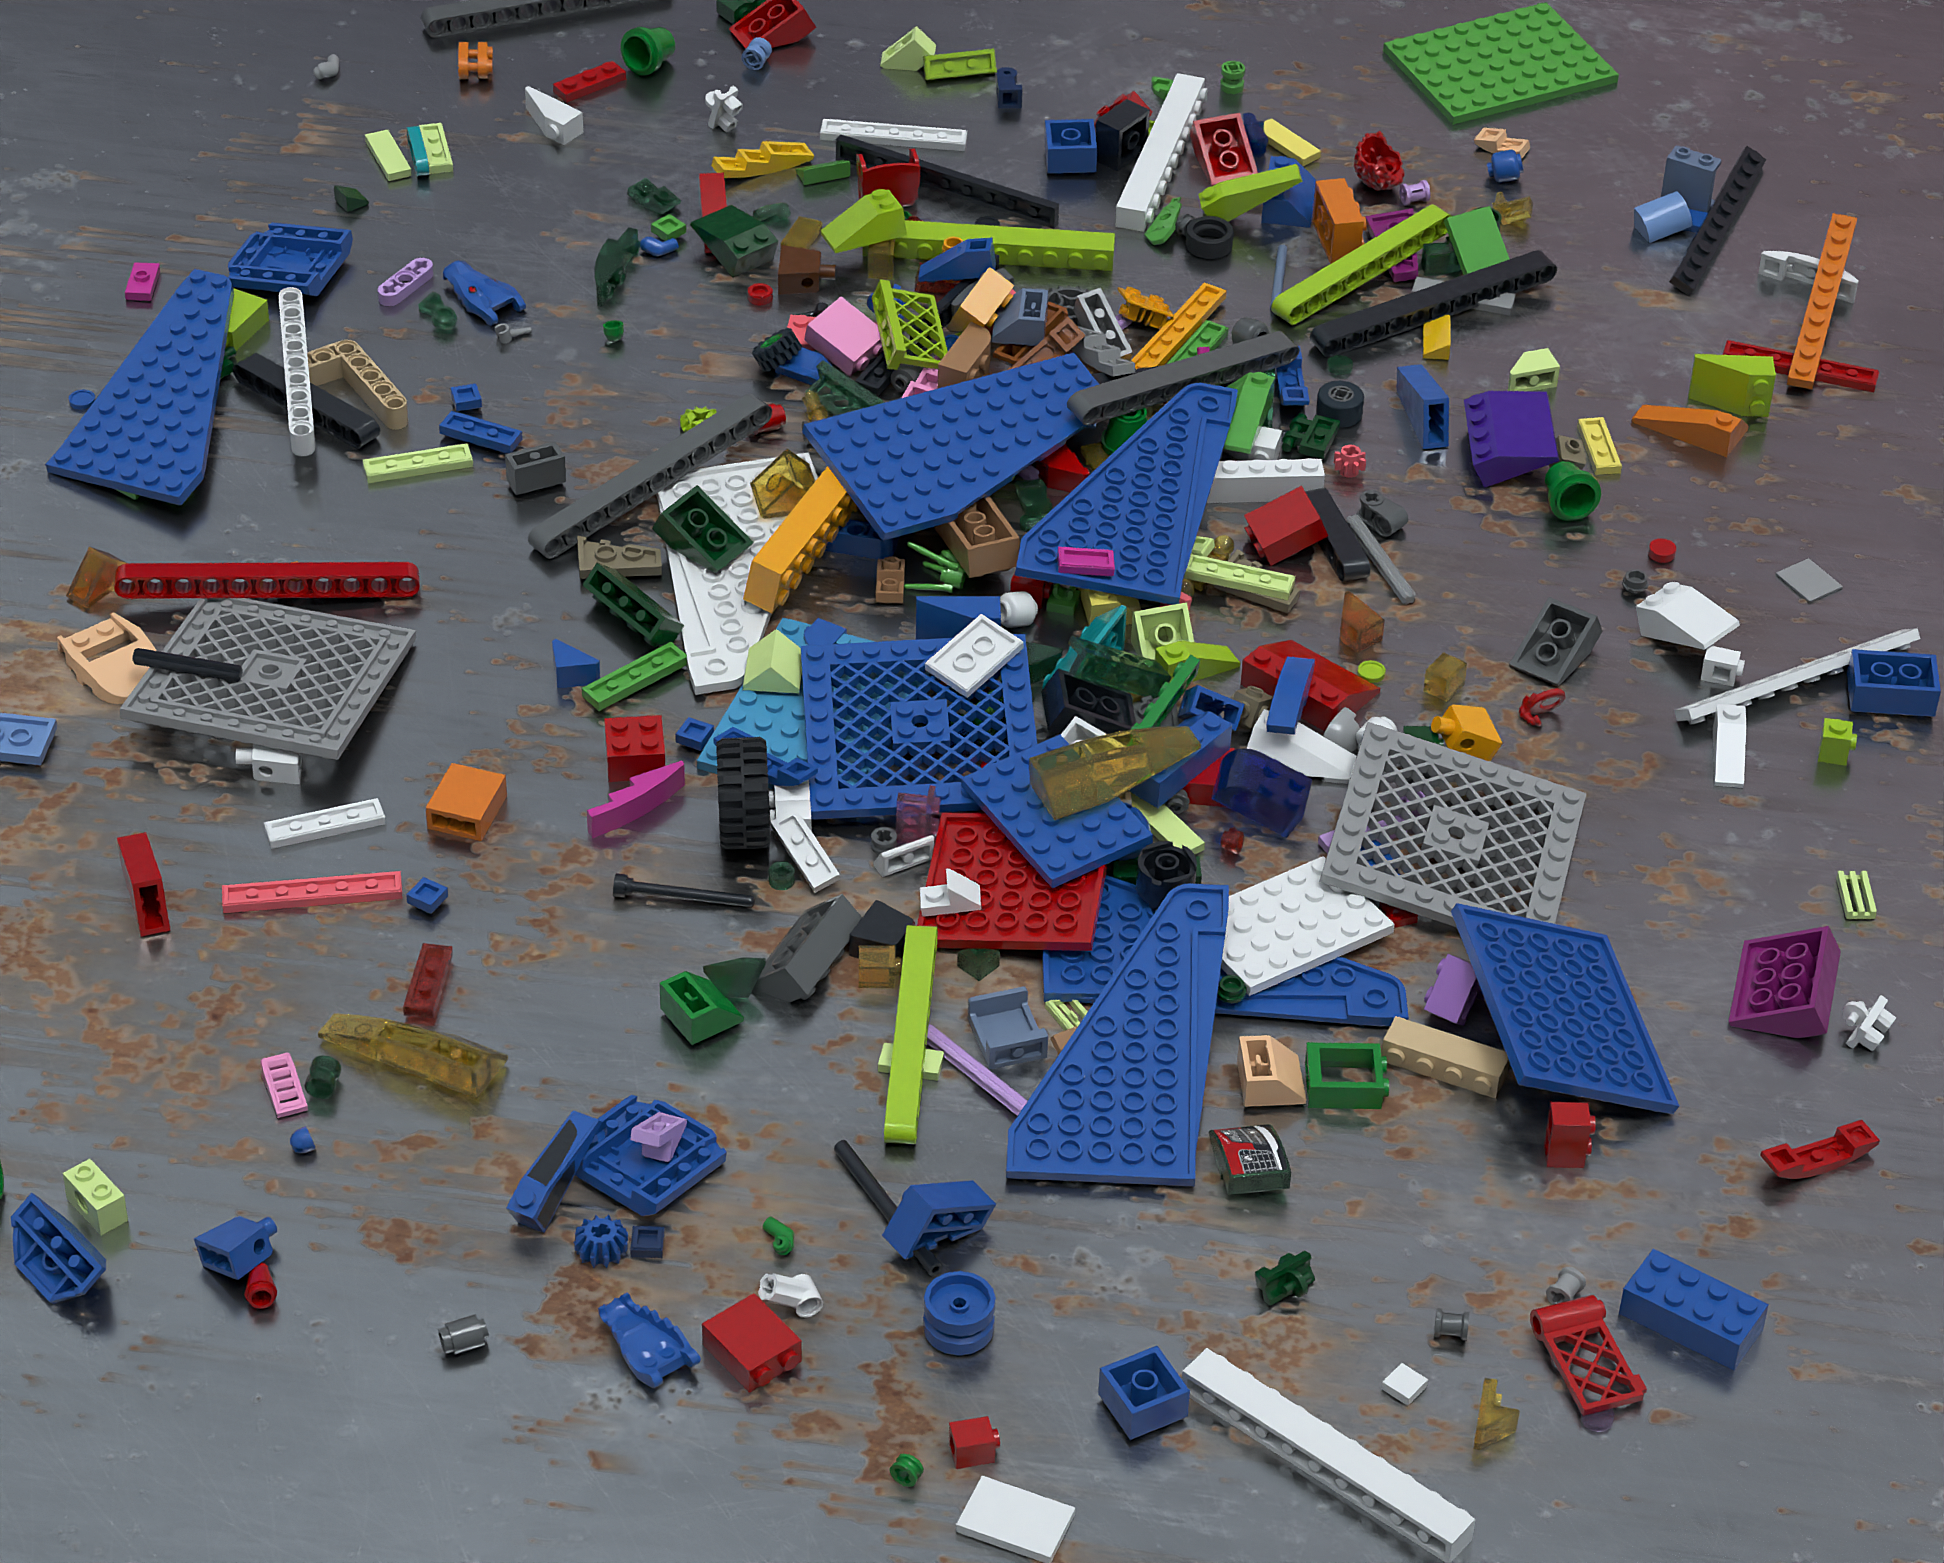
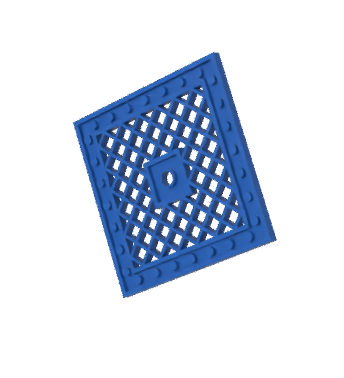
[801,634,1037,820]

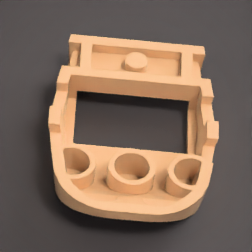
[57,612,156,704]

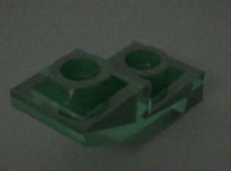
[627,178,681,214]

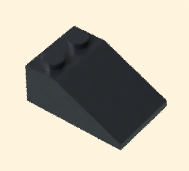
[1041,668,1136,737]

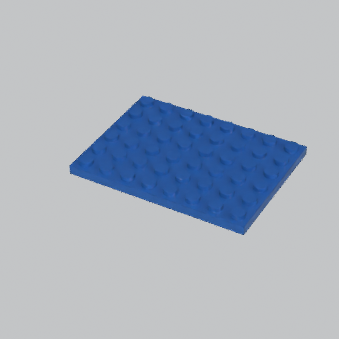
[1451,903,1679,1114]

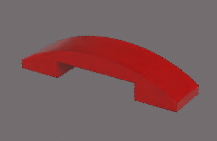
[1760,1120,1880,1179]

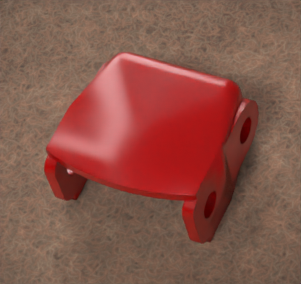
[856,148,920,207]

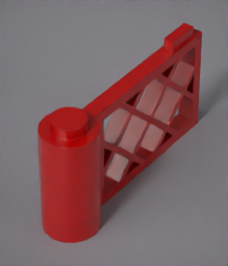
[1530,1295,1647,1416]

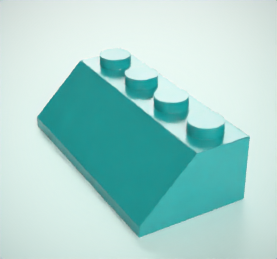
[1042,605,1127,689]

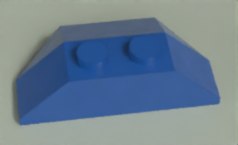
[11,1192,106,1304]

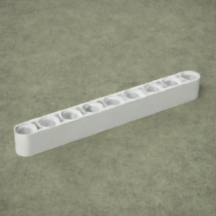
[279,287,315,456]

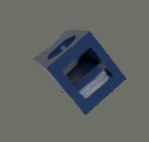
[996,67,1022,108]

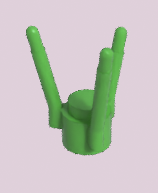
[904,541,967,593]

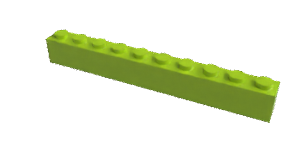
[862,220,1115,271]

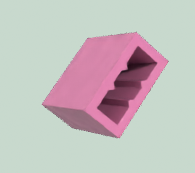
[804,297,883,377]

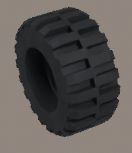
[716,737,770,850]

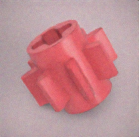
[1334,445,1366,478]

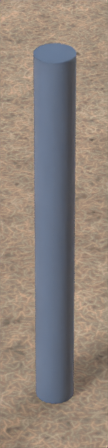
[1270,245,1288,311]

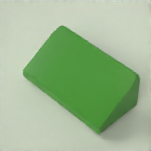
[796,160,850,185]

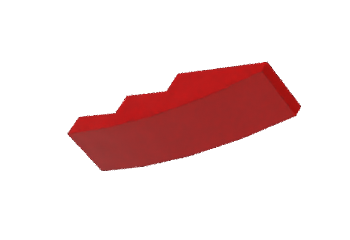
[699,173,727,253]

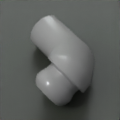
[313,54,339,79]

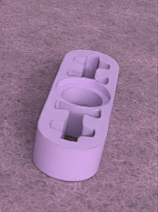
[378,258,433,306]

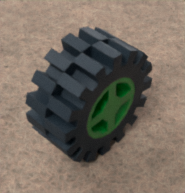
[752,328,802,371]

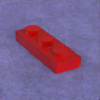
[553,61,626,103]

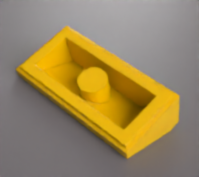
[1423,315,1451,360]

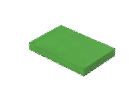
[1444,206,1509,275]

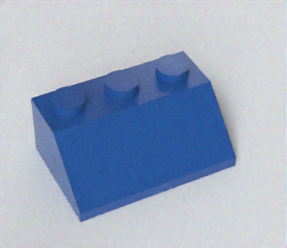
[1261,156,1317,228]

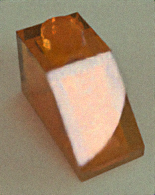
[66,547,127,608]
[1339,591,1385,653]

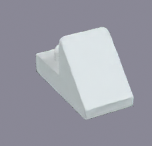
[920,868,981,917]

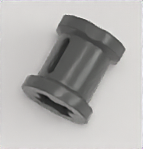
[1434,1308,1469,1341]

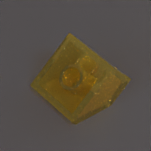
[750,449,815,519]

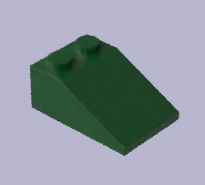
[690,205,778,278]
[652,485,754,574]

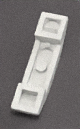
[1758,251,1858,303]

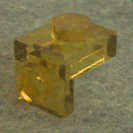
[1493,191,1533,225]

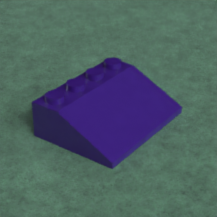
[1464,391,1559,488]

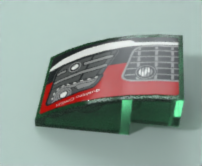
[1209,1124,1292,1195]

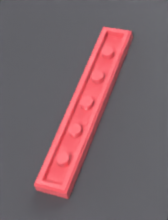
[222,871,403,913]

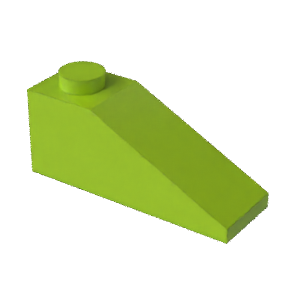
[1154,641,1240,685]

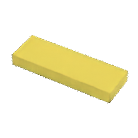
[1253,118,1321,166]
[1577,417,1622,475]

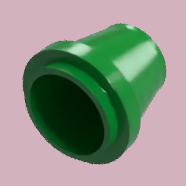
[621,27,675,75]
[1101,408,1148,456]
[1545,461,1601,521]

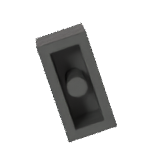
[505,441,566,495]

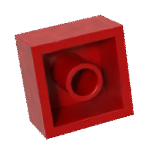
[604,715,665,782]

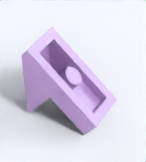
[631,1112,687,1162]

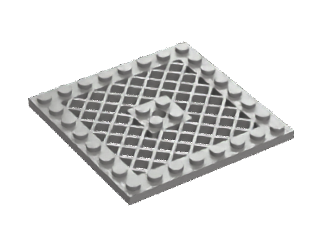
[120,598,416,760]
[1319,722,1586,927]

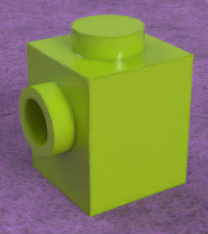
[1818,718,1857,766]

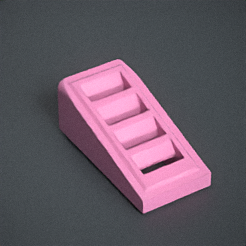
[260,1053,308,1118]

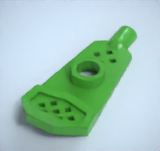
[1144,197,1182,245]

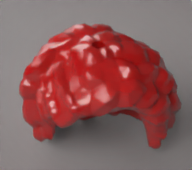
[1354,131,1405,191]

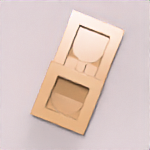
[1474,128,1530,160]

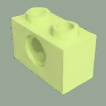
[63,1159,128,1236]

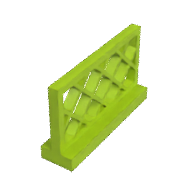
[871,279,948,370]

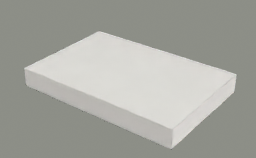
[925,614,1024,698]
[956,1476,1076,1563]

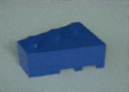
[882,1181,996,1260]

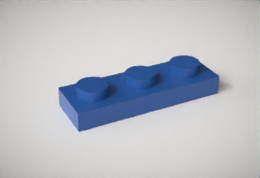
[439,411,523,453]

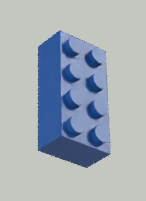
[1619,1248,1769,1370]

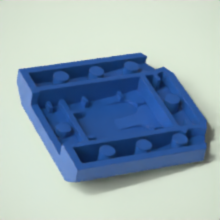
[228,222,353,296]
[575,1095,727,1216]

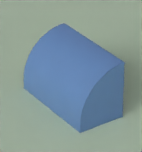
[1634,191,1692,243]

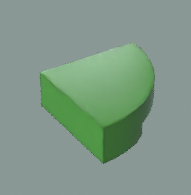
[1151,76,1174,99]

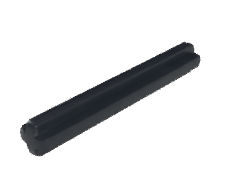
[132,648,243,682]

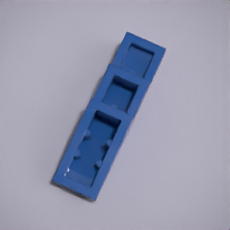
[1266,656,1315,735]

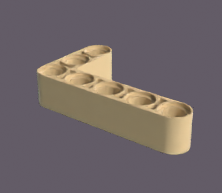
[307,340,408,430]

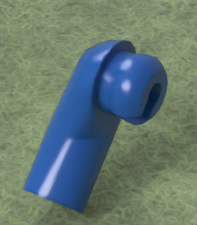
[640,236,679,257]

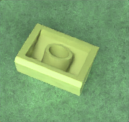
[1131,602,1194,667]
[743,629,802,694]

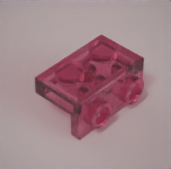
[896,785,940,844]

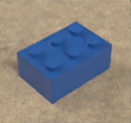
[1847,649,1941,717]

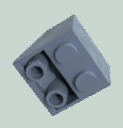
[992,288,1048,346]

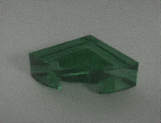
[418,291,444,319]

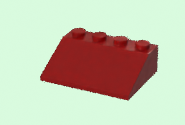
[1240,640,1381,731]

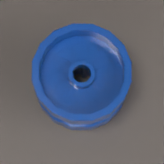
[923,1271,996,1355]

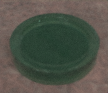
[1327,355,1353,375]
[1020,513,1044,533]

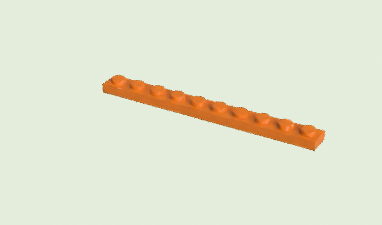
[1787,213,1857,390]

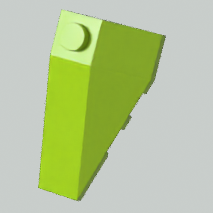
[1198,164,1302,222]

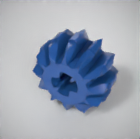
[574,1215,628,1268]

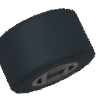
[1316,380,1364,428]

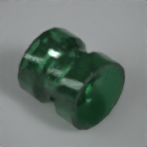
[304,1055,342,1099]

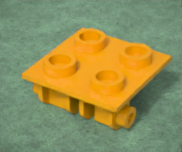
[1117,286,1175,329]

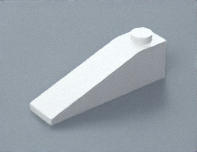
[1241,709,1357,784]

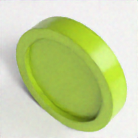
[1357,660,1386,683]

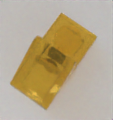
[1473,1378,1520,1450]

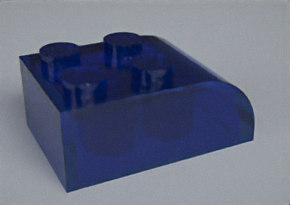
[1211,749,1313,838]

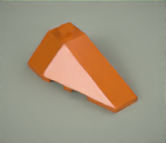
[1631,405,1749,457]

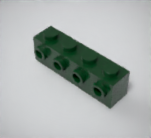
[583,562,685,648]

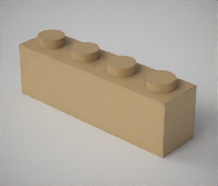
[1381,1016,1510,1099]

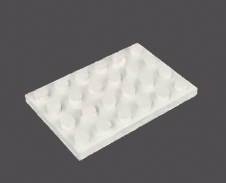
[1221,856,1395,996]

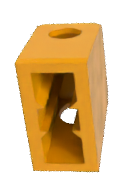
[1431,704,1503,761]

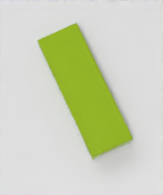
[923,49,997,80]

